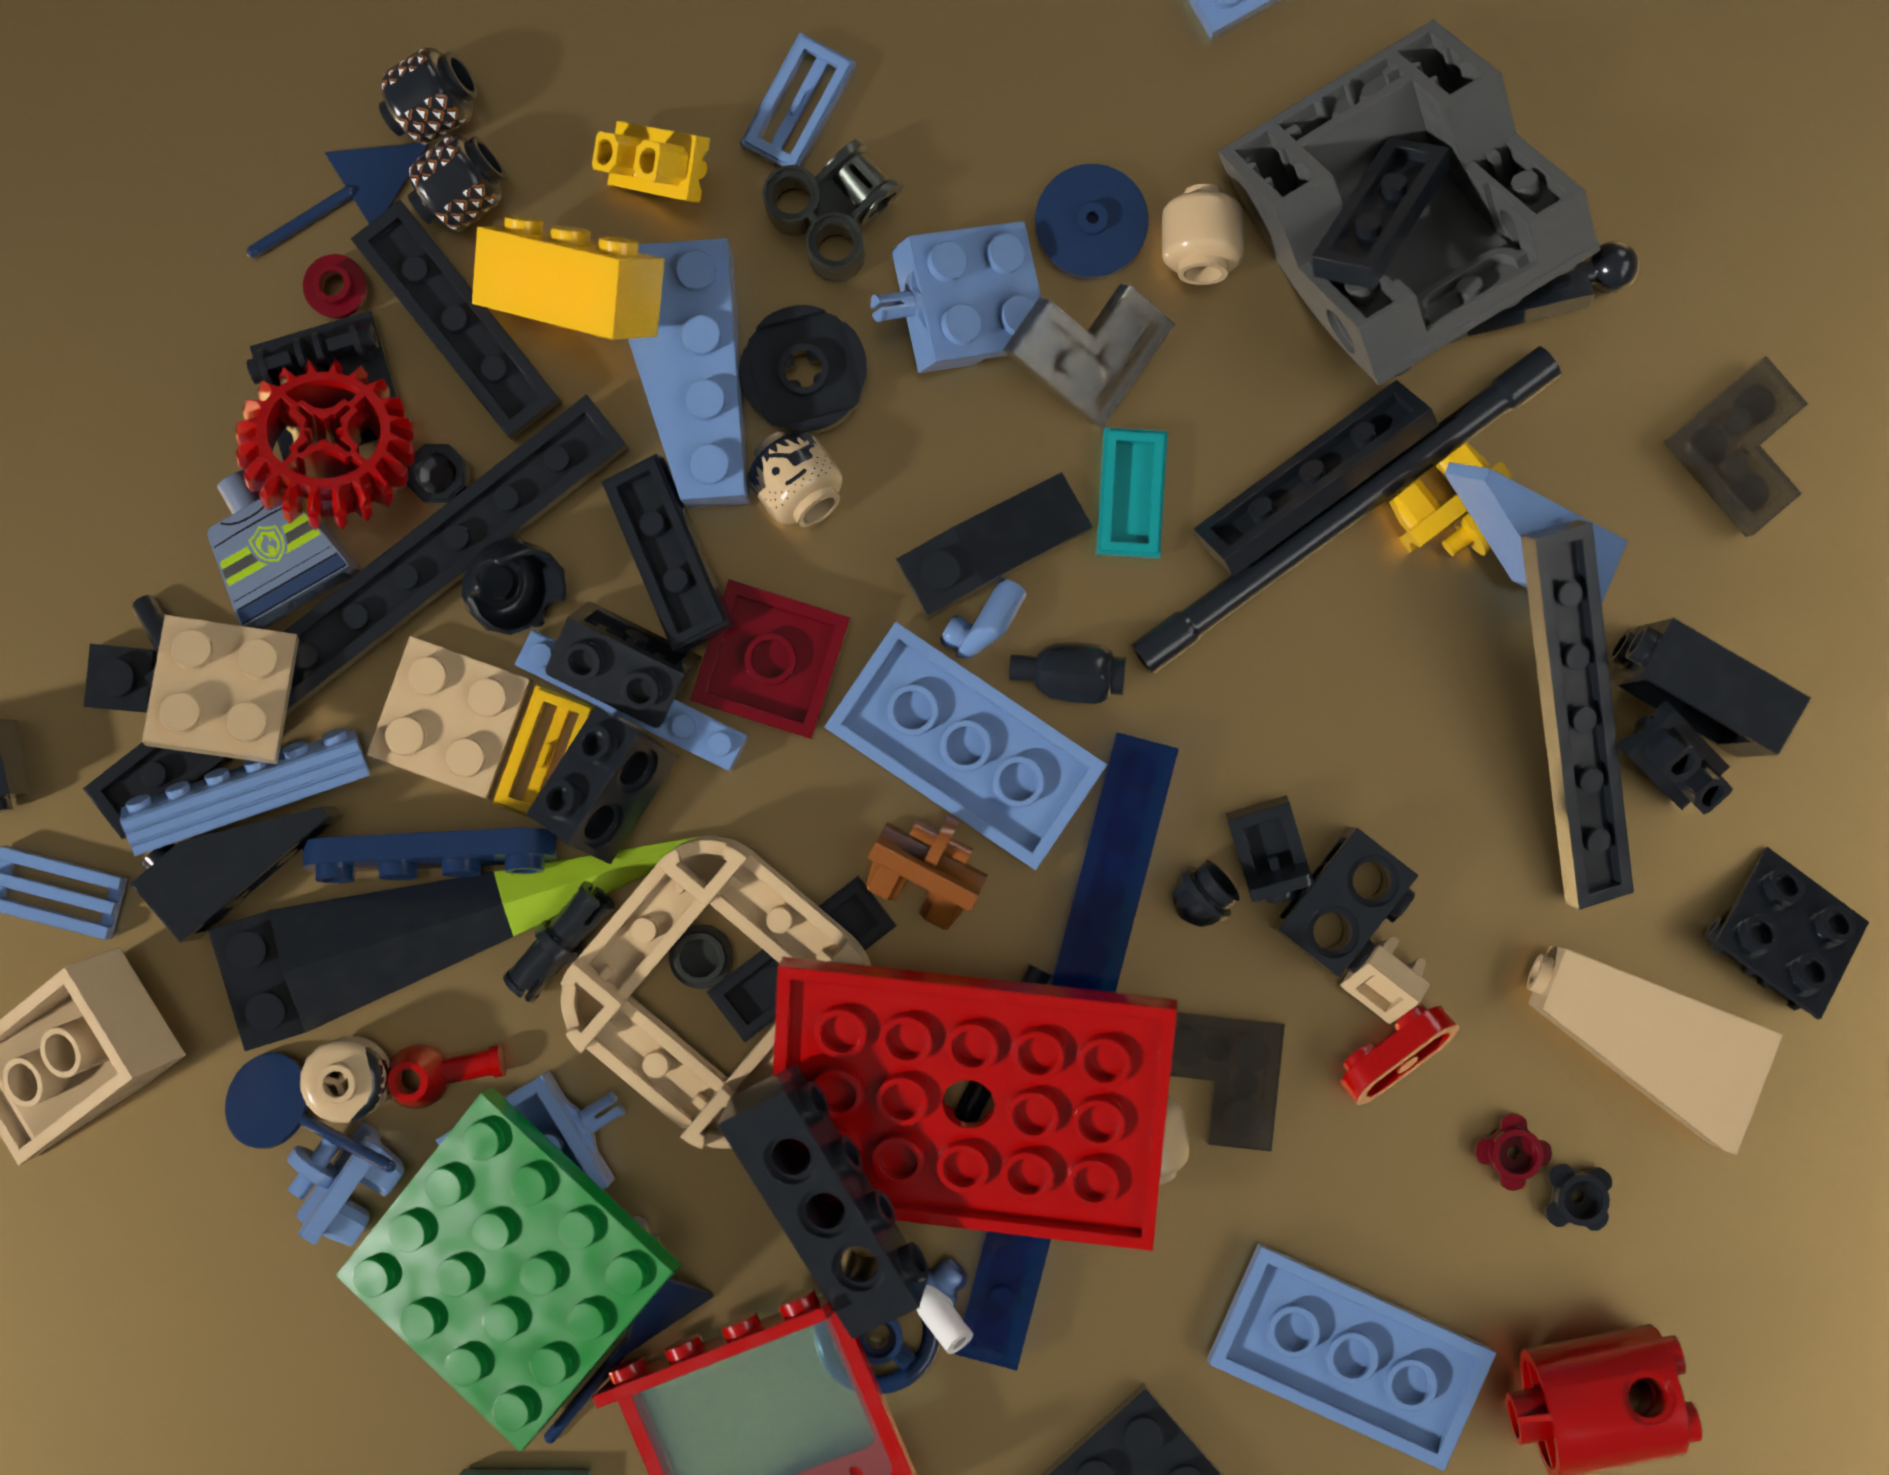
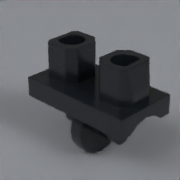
[1617,700,1733,814]

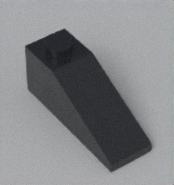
[896,472,1093,621]
[130,806,343,943]

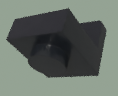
[1226,795,1314,903]

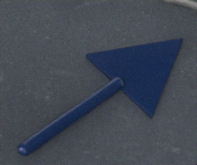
[246,143,430,258]

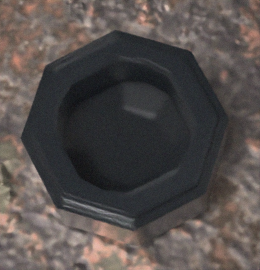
[406,444,471,505]

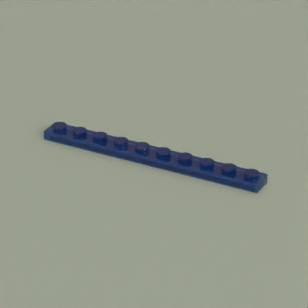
[955,732,1179,1371]

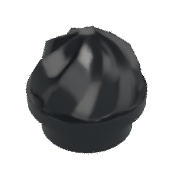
[1173,860,1240,927]

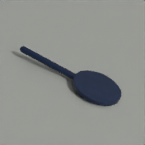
[225,1053,396,1173]

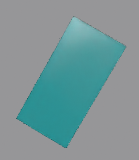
[1096,427,1168,559]

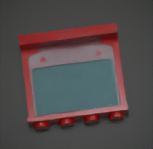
[592,1289,917,1475]

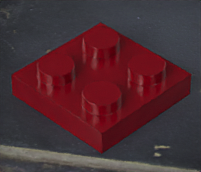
[690,579,851,740]

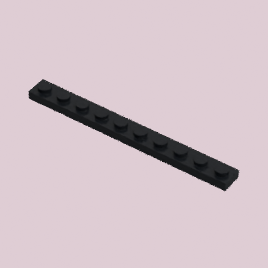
[83,394,629,839]

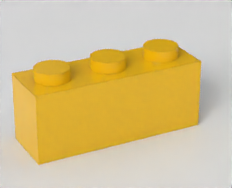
[472,215,665,340]

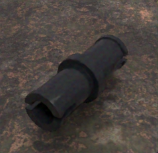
[503,881,615,1002]

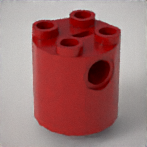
[1506,1324,1703,1475]

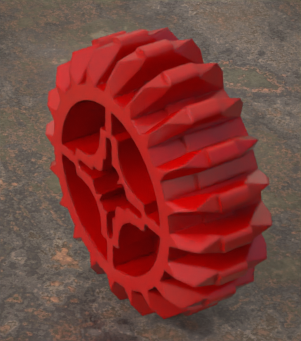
[235,359,415,531]

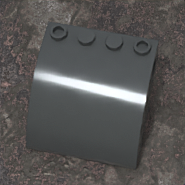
[1218,19,1600,386]

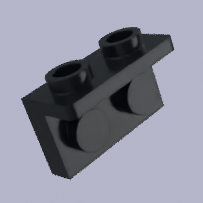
[545,601,702,728]

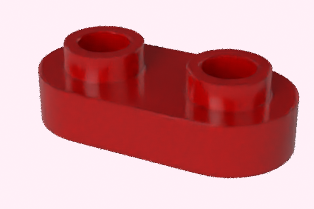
[1341,1004,1459,1105]

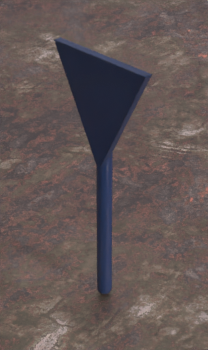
[544,1278,714,1444]

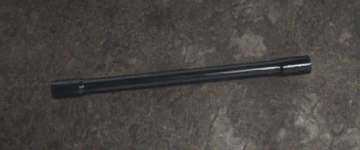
[1130,346,1562,675]

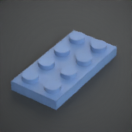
[824,621,1107,871]
[1207,1242,1497,1471]

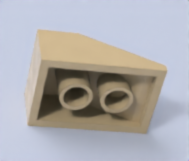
[0,947,185,1166]

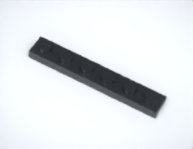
[1521,520,1634,910]

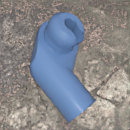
[940,579,1027,658]

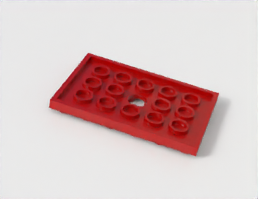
[766,956,1178,1251]

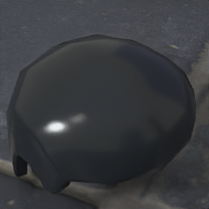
[462,538,567,635]

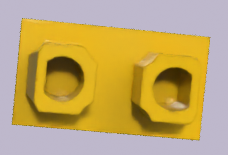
[592,121,710,203]
[1389,442,1513,557]

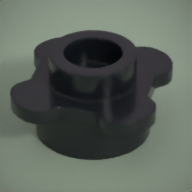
[1544,1163,1612,1231]

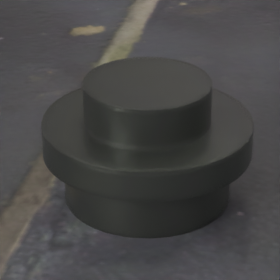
[669,925,733,989]

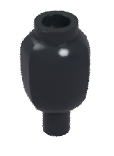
[1009,642,1126,704]

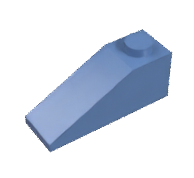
[1445,462,1628,604]

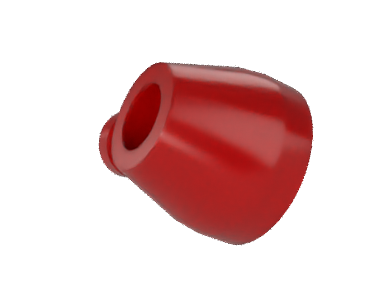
[387,1044,506,1109]

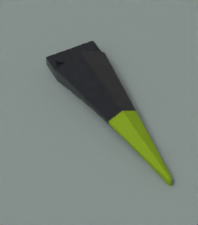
[208,837,697,1051]

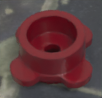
[1474,1113,1552,1191]

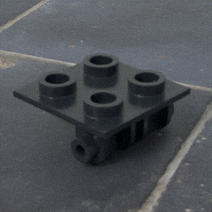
[247,310,397,461]
[1704,847,1869,1020]

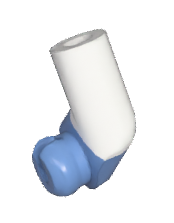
[917,1259,973,1354]

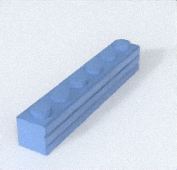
[514,629,750,771]
[120,728,370,856]

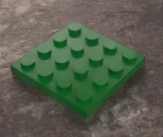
[336,1087,682,1452]

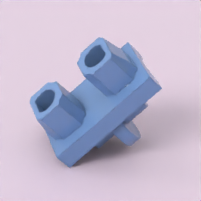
[287,1120,404,1247]

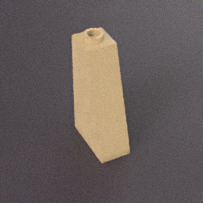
[1527,945,1783,1156]

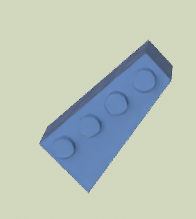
[628,238,751,509]

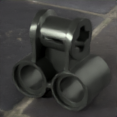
[762,138,904,282]

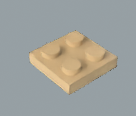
[142,615,299,764]
[366,636,533,799]

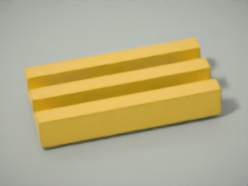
[492,685,595,819]

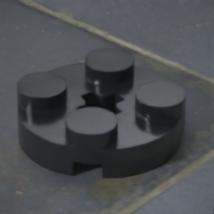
[740,305,868,435]

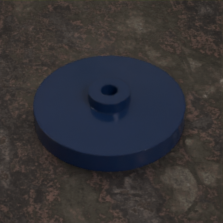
[1035,164,1149,280]

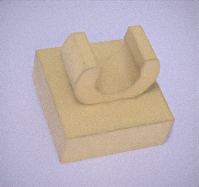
[1339,936,1431,1024]

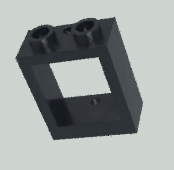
[1608,618,1811,757]

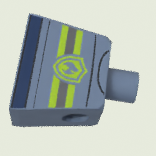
[207,470,362,629]

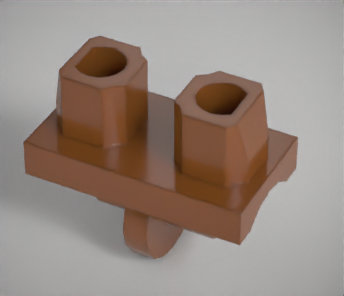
[866,815,988,930]

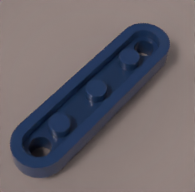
[302,828,557,883]

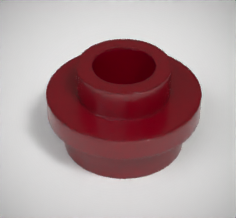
[303,254,368,319]

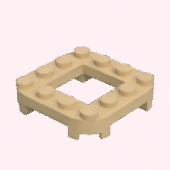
[560,834,871,1149]

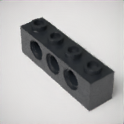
[717,1064,929,1339]

